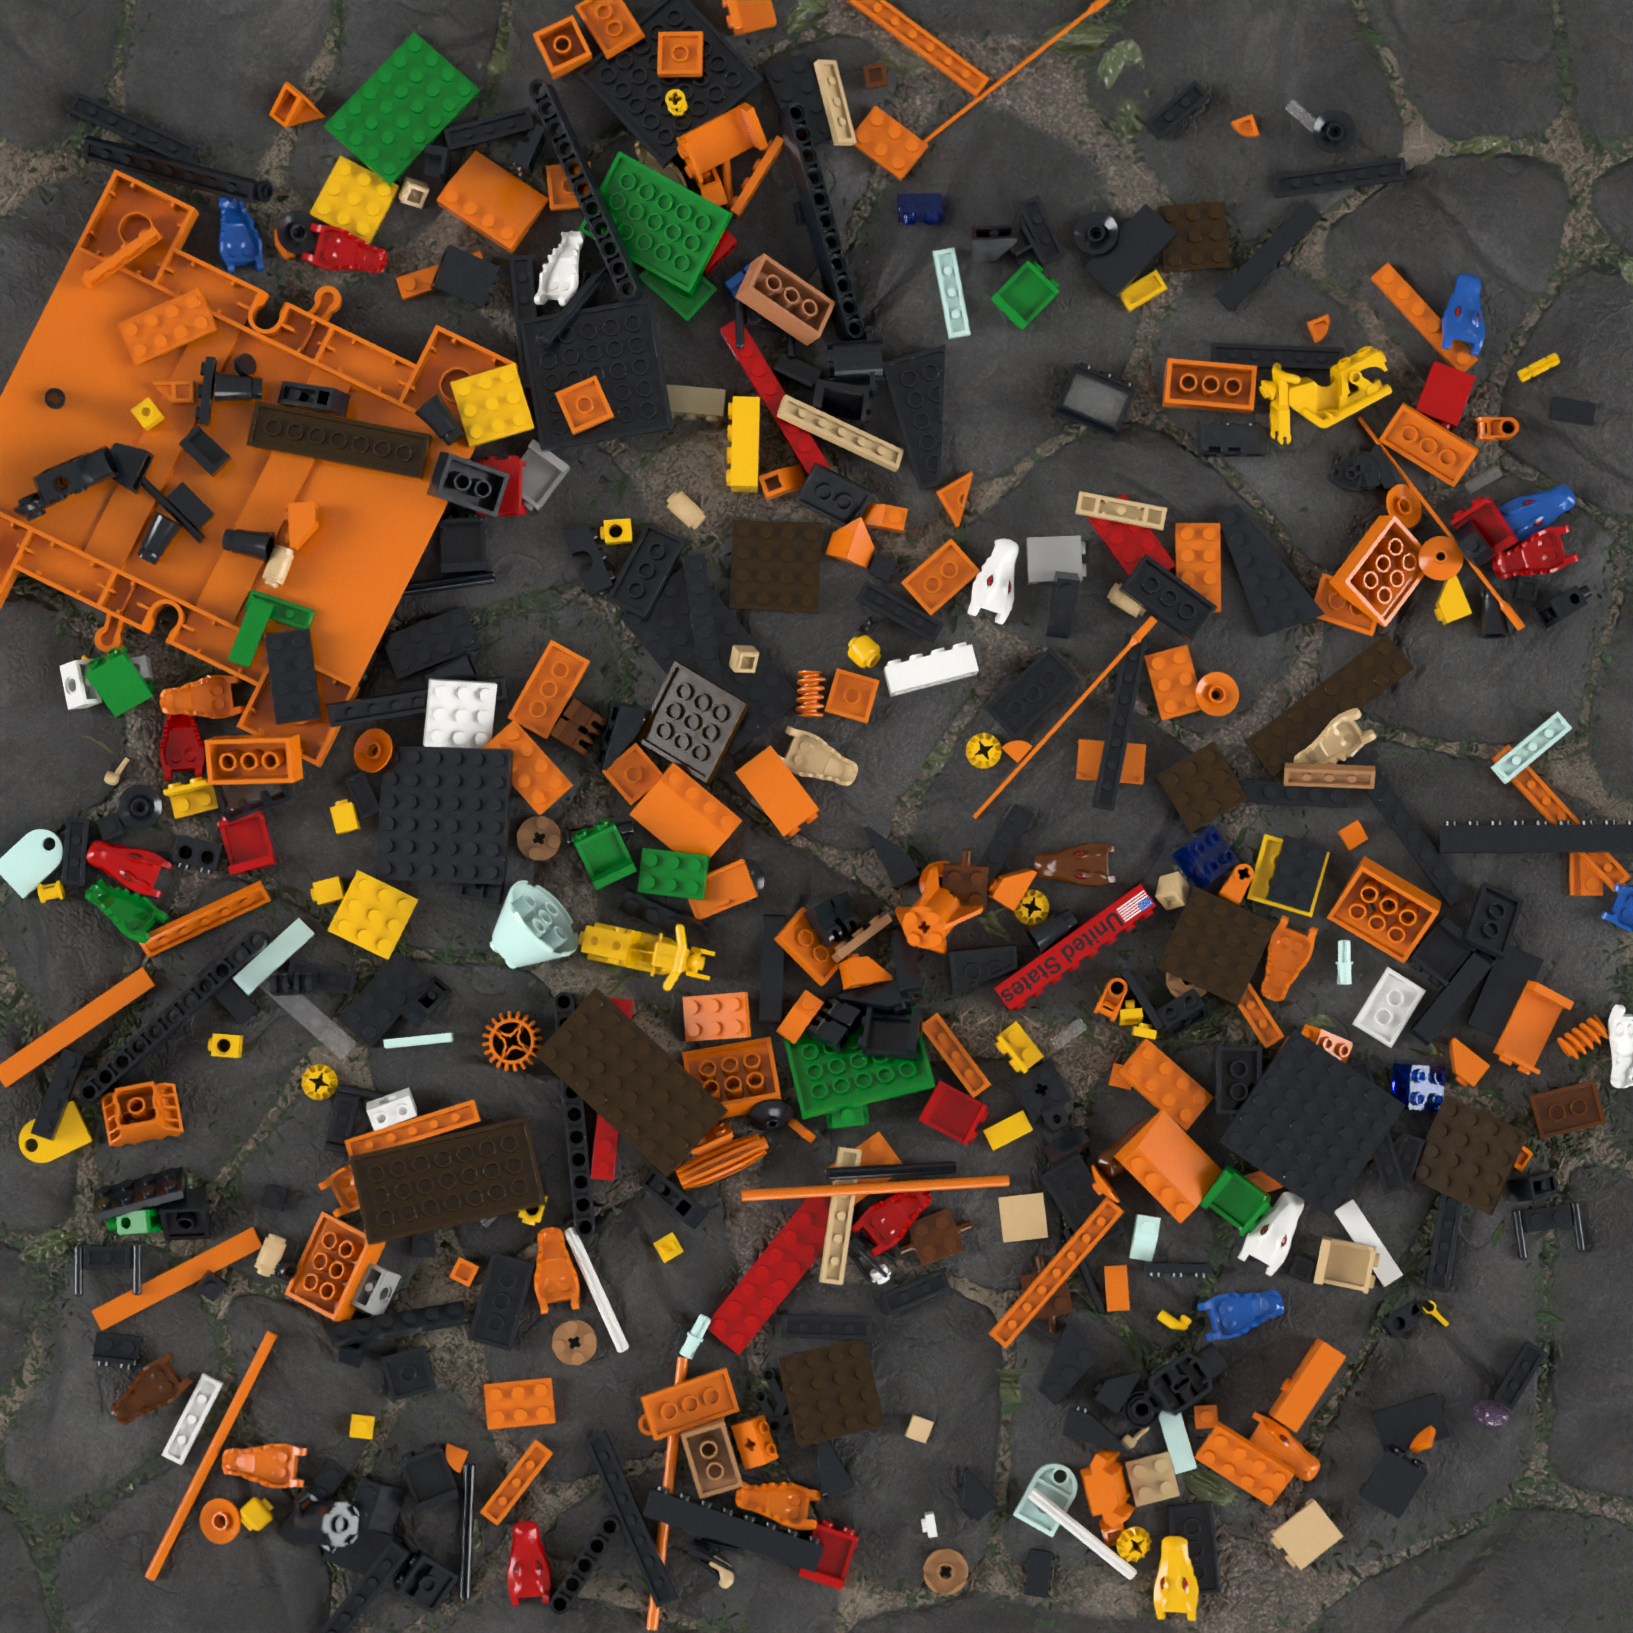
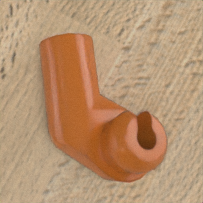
[274,229,297,260]

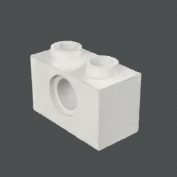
[60,659,102,710]
[366,1088,417,1131]

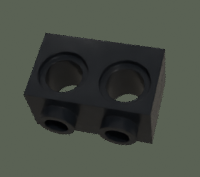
[172,835,225,874]

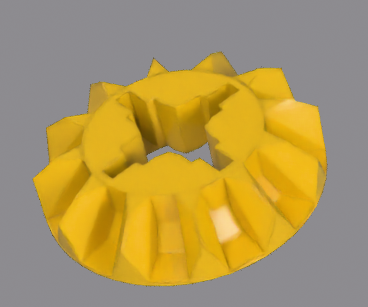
[966,733,1002,769]
[1014,890,1049,925]
[301,1064,338,1100]
[1117,1526,1152,1562]

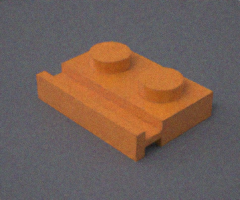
[1569,853,1603,896]

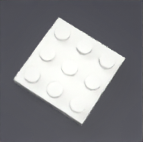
[423,678,497,749]

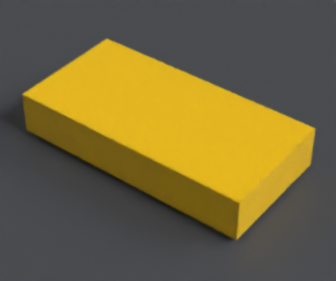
[1120,270,1168,312]
[983,1110,1033,1151]

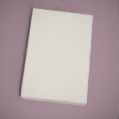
[1352,967,1426,1048]

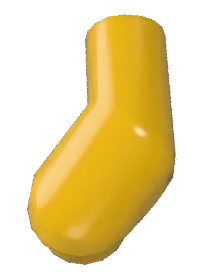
[1157,1310,1192,1331]

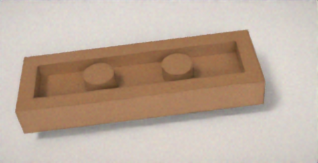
[831,913,893,963]

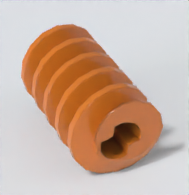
[795,671,825,717]
[1557,1014,1609,1060]

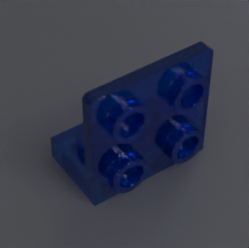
[897,193,943,225]
[1171,825,1239,889]
[1391,1063,1445,1111]

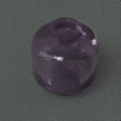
[1473,1400,1509,1430]

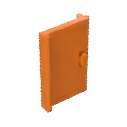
[1076,739,1146,785]
[688,859,758,920]

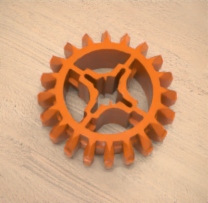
[482,1011,543,1072]

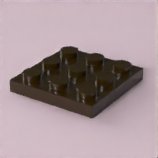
[1158,201,1230,273]
[1156,741,1249,833]

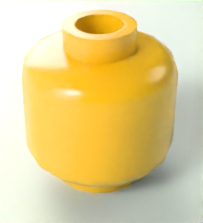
[848,635,881,668]
[240,1497,273,1531]

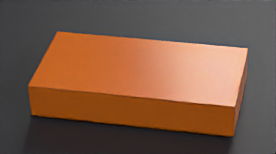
[1104,1264,1130,1312]

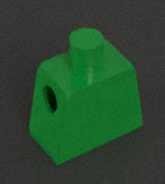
[826,1104,870,1129]
[107,1208,163,1235]

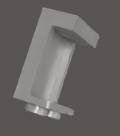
[520,439,570,511]
[1026,535,1086,585]

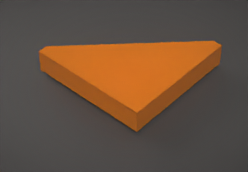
[936,471,973,528]

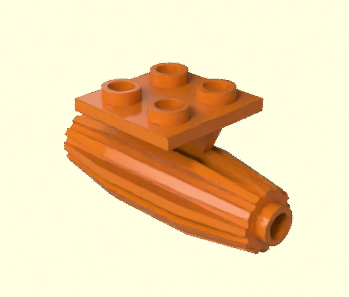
[676,1121,769,1190]

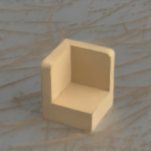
[1155,871,1190,910]

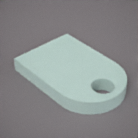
[0,829,64,899]
[1013,1463,1077,1538]

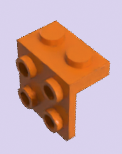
[721,0,777,36]
[1301,1024,1353,1064]

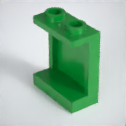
[990,261,1060,331]
[85,645,155,717]
[571,819,637,890]
[1199,1164,1271,1236]

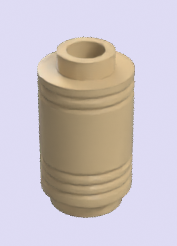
[667,491,706,530]
[262,545,294,588]
[1107,583,1146,618]
[254,1233,287,1277]

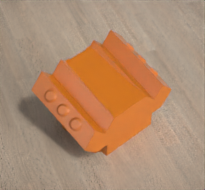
[101,1081,184,1147]
[1080,1448,1136,1529]

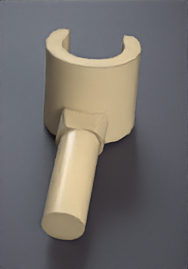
[104,757,130,786]
[1122,1427,1150,1448]

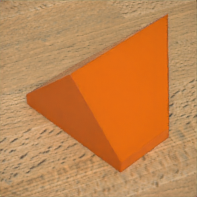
[269,81,325,128]
[825,517,874,569]

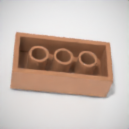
[735,253,836,346]

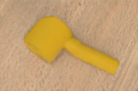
[1422,1300,1449,1327]

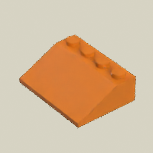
[437,150,549,254]
[1329,515,1425,627]
[629,763,742,859]
[1327,856,1441,964]
[682,1037,782,1119]
[1114,1109,1222,1224]
[284,1211,386,1322]

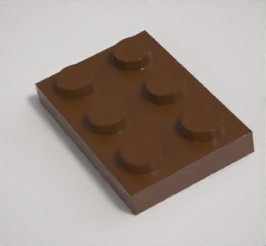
[1528,1080,1606,1140]

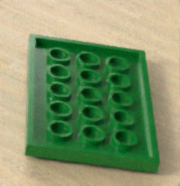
[324,32,480,187]
[578,151,733,294]
[783,1006,935,1119]

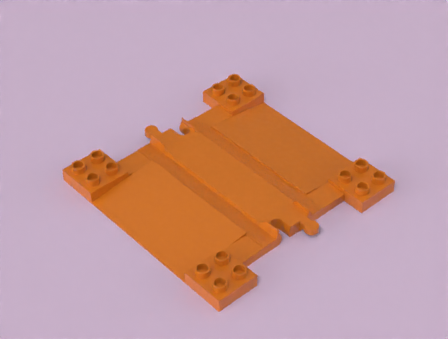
[0,169,519,768]

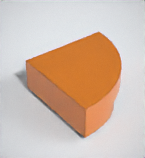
[1231,114,1260,138]
[1307,314,1330,344]
[1001,741,1033,763]
[788,1118,816,1143]
[1409,1426,1436,1453]
[446,1443,469,1473]

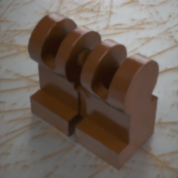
[550,698,607,756]

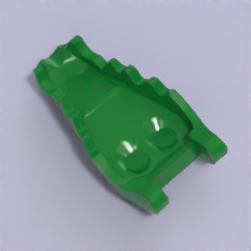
[85,879,169,943]

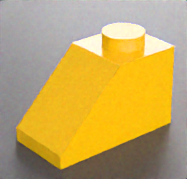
[1434,575,1472,625]

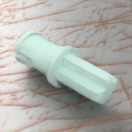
[1335,940,1353,985]
[679,1314,711,1359]

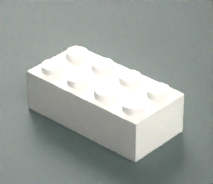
[884,642,979,697]

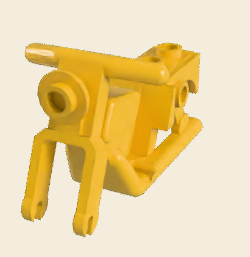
[1259,346,1392,445]
[578,922,716,991]

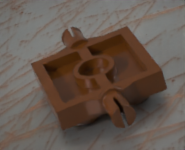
[942,848,989,924]
[898,1208,973,1267]
[1020,1255,1073,1333]

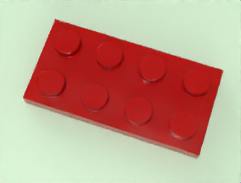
[1088,493,1176,577]

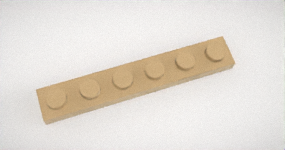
[776,395,904,472]
[819,1147,862,1285]

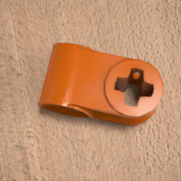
[1475,417,1519,442]
[1217,864,1254,906]
[1093,977,1128,1022]

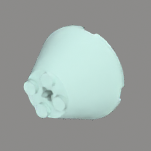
[490,880,579,969]

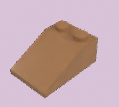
[680,1417,743,1499]

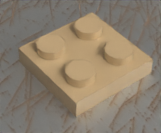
[1124,1451,1180,1507]

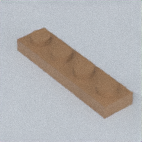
[1284,763,1376,789]

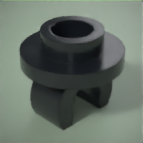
[254,180,273,203]

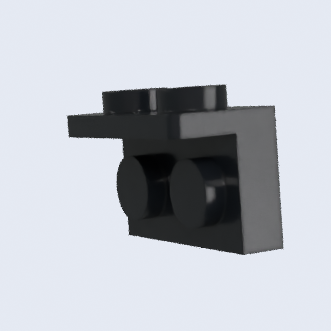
[1156,989,1209,1038]
[91,1331,143,1369]

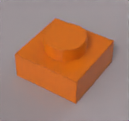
[1108,1063,1132,1090]
[449,1256,480,1287]
[1193,1404,1218,1429]

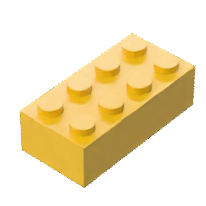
[726,396,760,493]

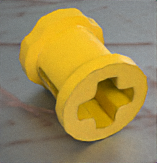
[665,89,688,116]
[37,880,65,903]

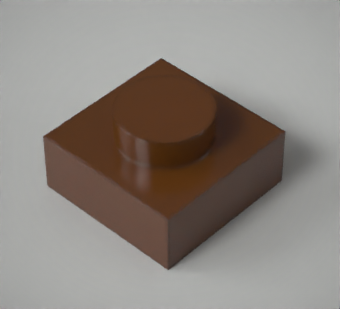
[863,62,889,90]

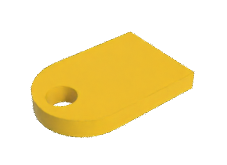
[19,1100,93,1163]

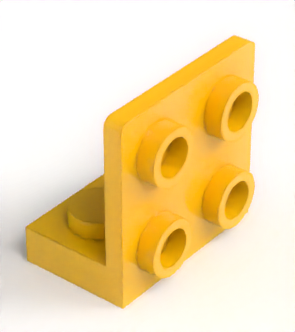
[163,777,220,819]
[995,1021,1044,1073]

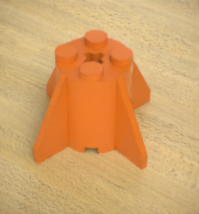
[895,866,983,954]

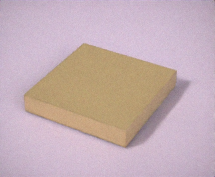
[998,1192,1048,1243]

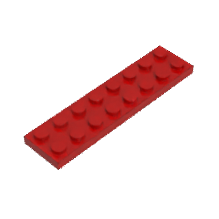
[707,1185,831,1355]

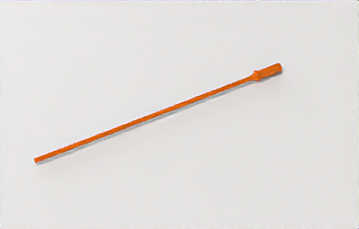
[923,0,1111,143]
[1358,417,1526,631]
[973,616,1158,819]

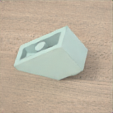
[1129,1213,1161,1262]

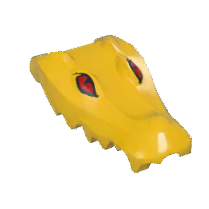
[1154,1536,1198,1621]

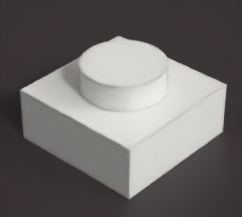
[921,1511,937,1538]

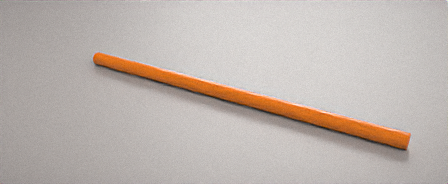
[741,1175,1010,1201]
[145,1330,278,1581]
[646,1356,688,1630]

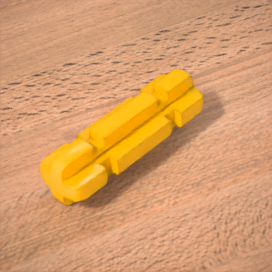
[1517,353,1560,382]

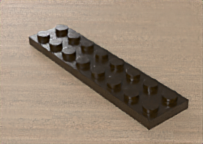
[246,401,432,480]
[1245,633,1414,777]

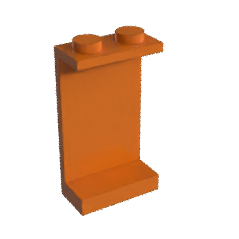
[676,102,769,183]
[735,745,819,838]
[1493,980,1574,1076]

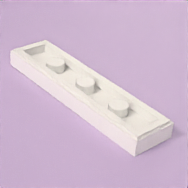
[1334,1199,1403,1287]
[162,1373,224,1465]

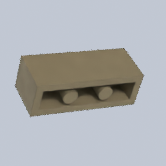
[666,384,726,423]

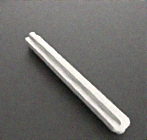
[564,1227,629,1353]
[1028,1488,1137,1580]

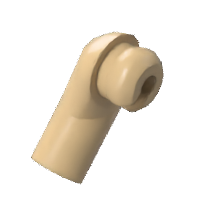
[709,1555,734,1589]

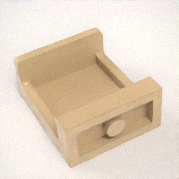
[1314,1236,1380,1294]
[1270,1498,1343,1570]

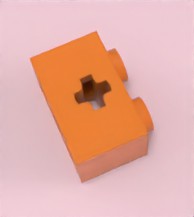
[731,1415,779,1470]

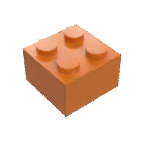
[533,15,593,80]

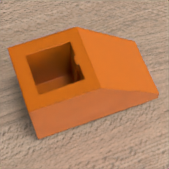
[758,465,805,501]
[284,501,319,551]

